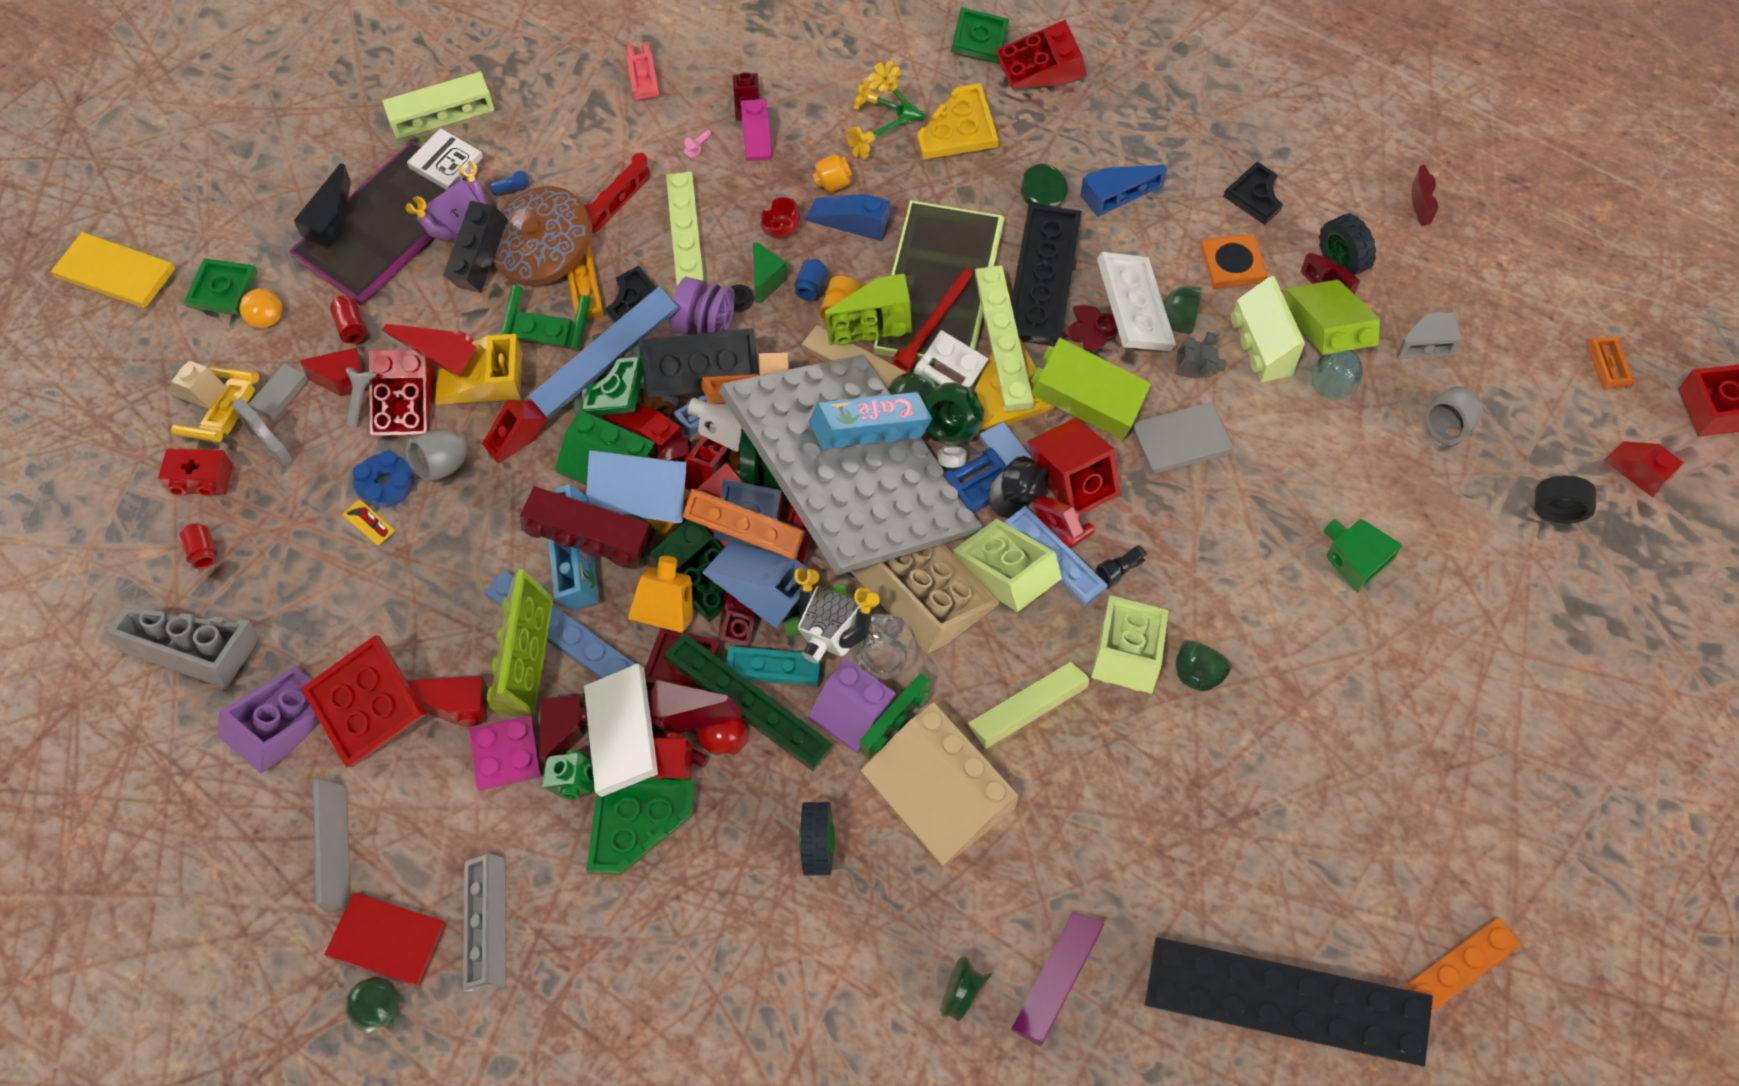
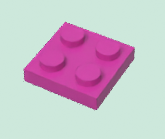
[469,715,542,791]

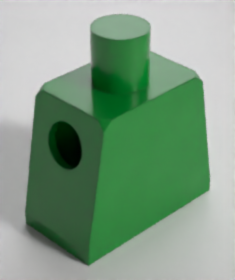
[1323,519,1403,592]

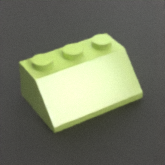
[1231,276,1305,382]

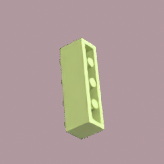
[382,71,494,140]

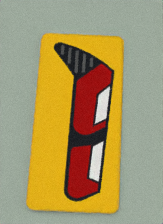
[342,500,395,545]

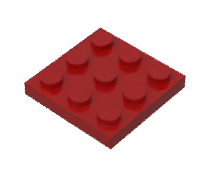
[301,636,427,768]

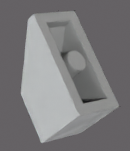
[1397,312,1461,359]

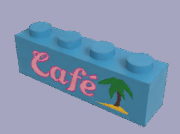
[808,392,932,449]
[548,484,599,611]

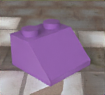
[808,658,896,754]

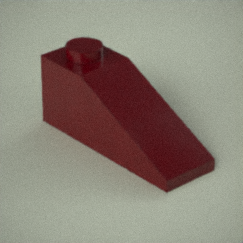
[648,680,743,733]

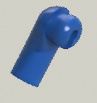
[490,170,529,196]

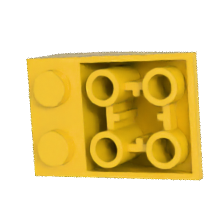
[435,334,523,405]

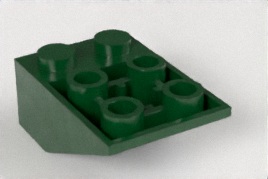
[643,519,726,622]

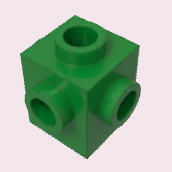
[542,750,594,800]

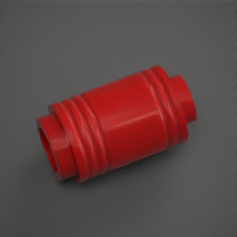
[330,295,368,344]

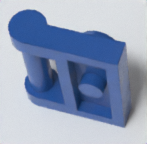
[943,447,1006,513]

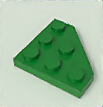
[586,779,696,875]

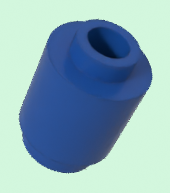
[794,259,828,301]

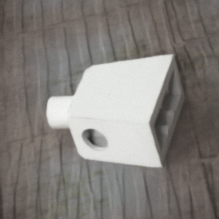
[688,398,743,452]

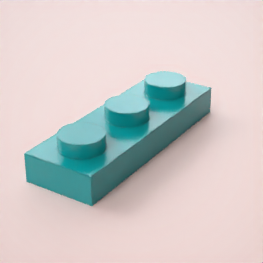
[726,646,821,687]

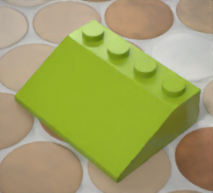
[487,569,554,717]

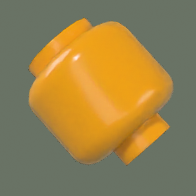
[812,154,853,193]

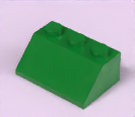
[555,410,658,486]

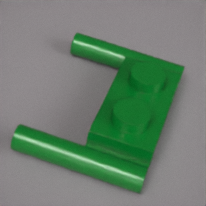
[501,285,591,351]

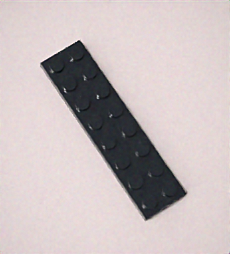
[1144,937,1433,1067]

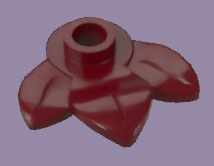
[1063,305,1118,351]

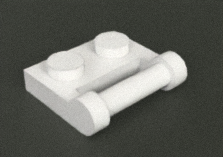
[914,330,989,388]

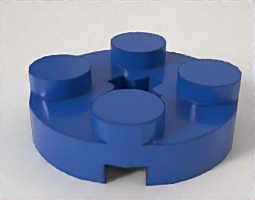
[352,450,414,508]

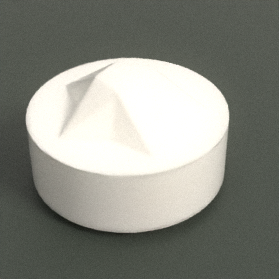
[937,446,967,469]

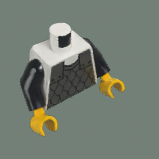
[794,568,880,664]

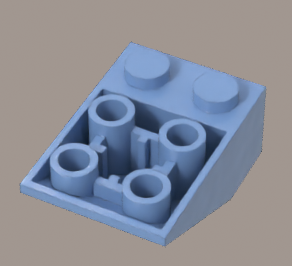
[703,542,808,629]

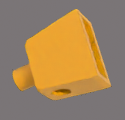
[628,556,693,633]

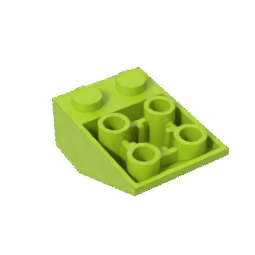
[825,273,912,345]

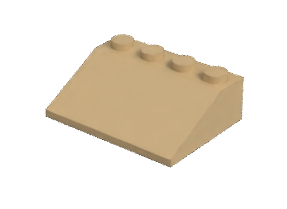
[851,544,1000,654]
[860,702,1018,868]

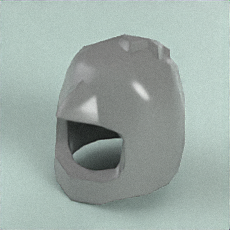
[1425,386,1483,446]
[405,429,467,482]

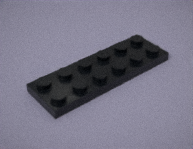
[1011,204,1082,346]

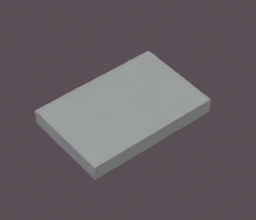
[1131,402,1234,475]

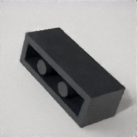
[443,201,508,293]

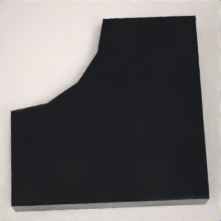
[1223,161,1283,225]
[606,265,656,323]

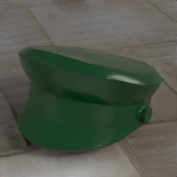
[1021,163,1068,207]
[940,957,992,1021]

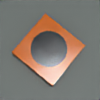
[1200,234,1268,289]

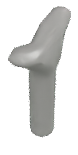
[346,368,376,427]

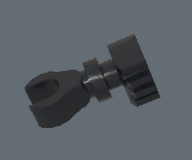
[1095,545,1147,589]

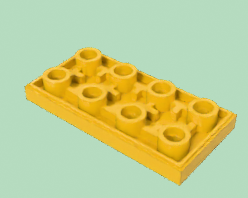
[50,232,175,309]

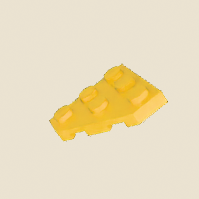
[917,83,999,160]
[974,338,1055,436]

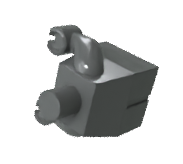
[1176,332,1226,378]

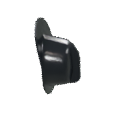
[988,456,1048,518]

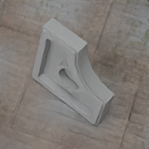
[232,397,293,467]

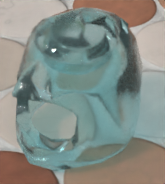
[1311,350,1363,400]

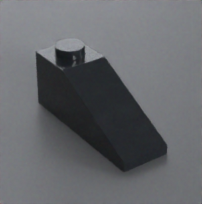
[294,163,351,249]

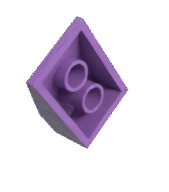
[217,666,320,774]

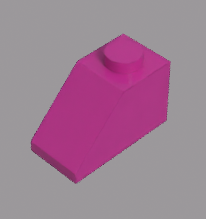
[741,99,772,161]

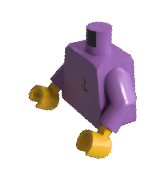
[406,161,487,244]

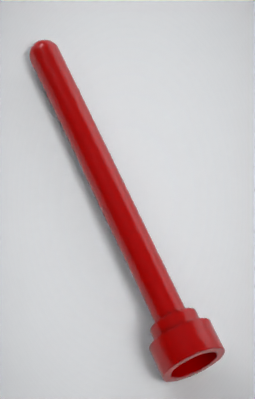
[891,268,973,373]

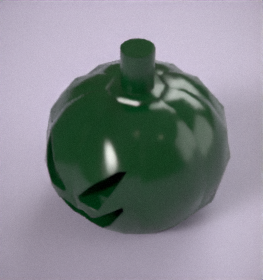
[924,382,985,445]

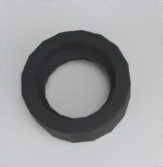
[1535,475,1596,524]

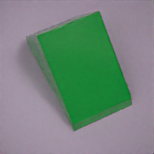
[753,242,788,303]

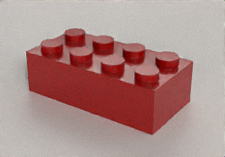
[1678,364,1739,437]

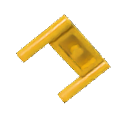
[171,366,259,442]

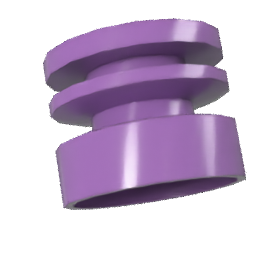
[669,276,735,335]

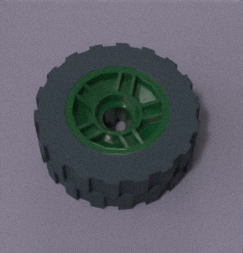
[1319,213,1376,275]

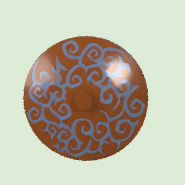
[493,186,592,286]

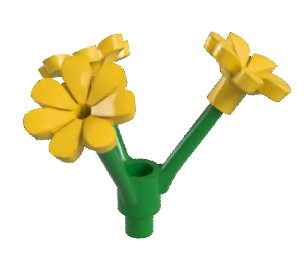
[845,60,925,160]

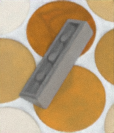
[312,779,350,913]
[463,853,506,992]

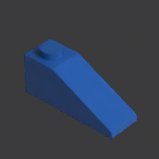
[1080,165,1167,217]
[807,194,890,241]

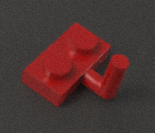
[1031,495,1095,549]

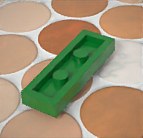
[859,673,931,760]

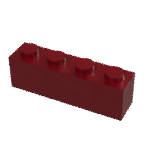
[520,486,650,568]

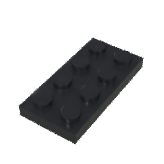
[639,328,759,398]

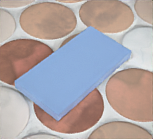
[586,450,687,523]

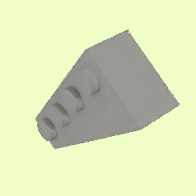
[107,608,259,689]

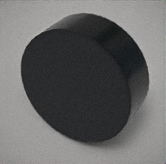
[730,284,753,312]

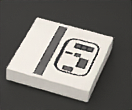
[407,128,483,190]

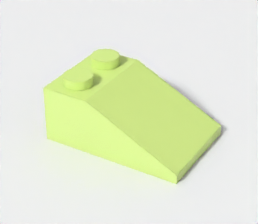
[952,518,1062,612]
[1091,595,1169,694]

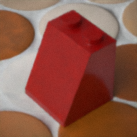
[1027,417,1121,515]

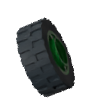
[799,802,835,876]

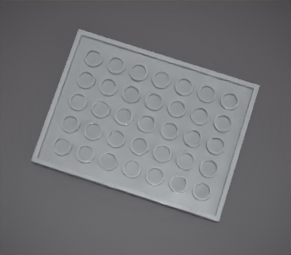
[719,354,982,575]

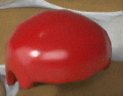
[760,197,800,239]
[697,718,749,756]

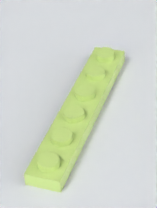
[666,172,704,286]
[975,265,1034,412]

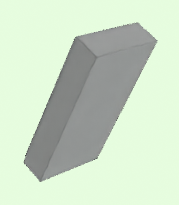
[248,363,309,421]

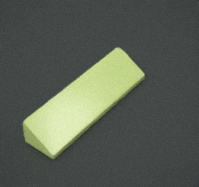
[968,662,1090,749]

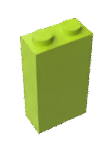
[1285,280,1380,355]
[1031,338,1152,440]

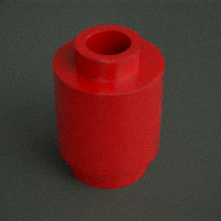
[178,523,217,569]

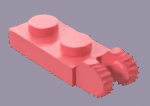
[627,41,659,100]

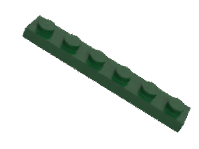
[664,633,833,771]

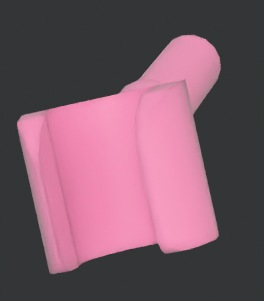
[684,130,711,159]

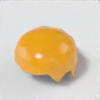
[239,288,284,329]

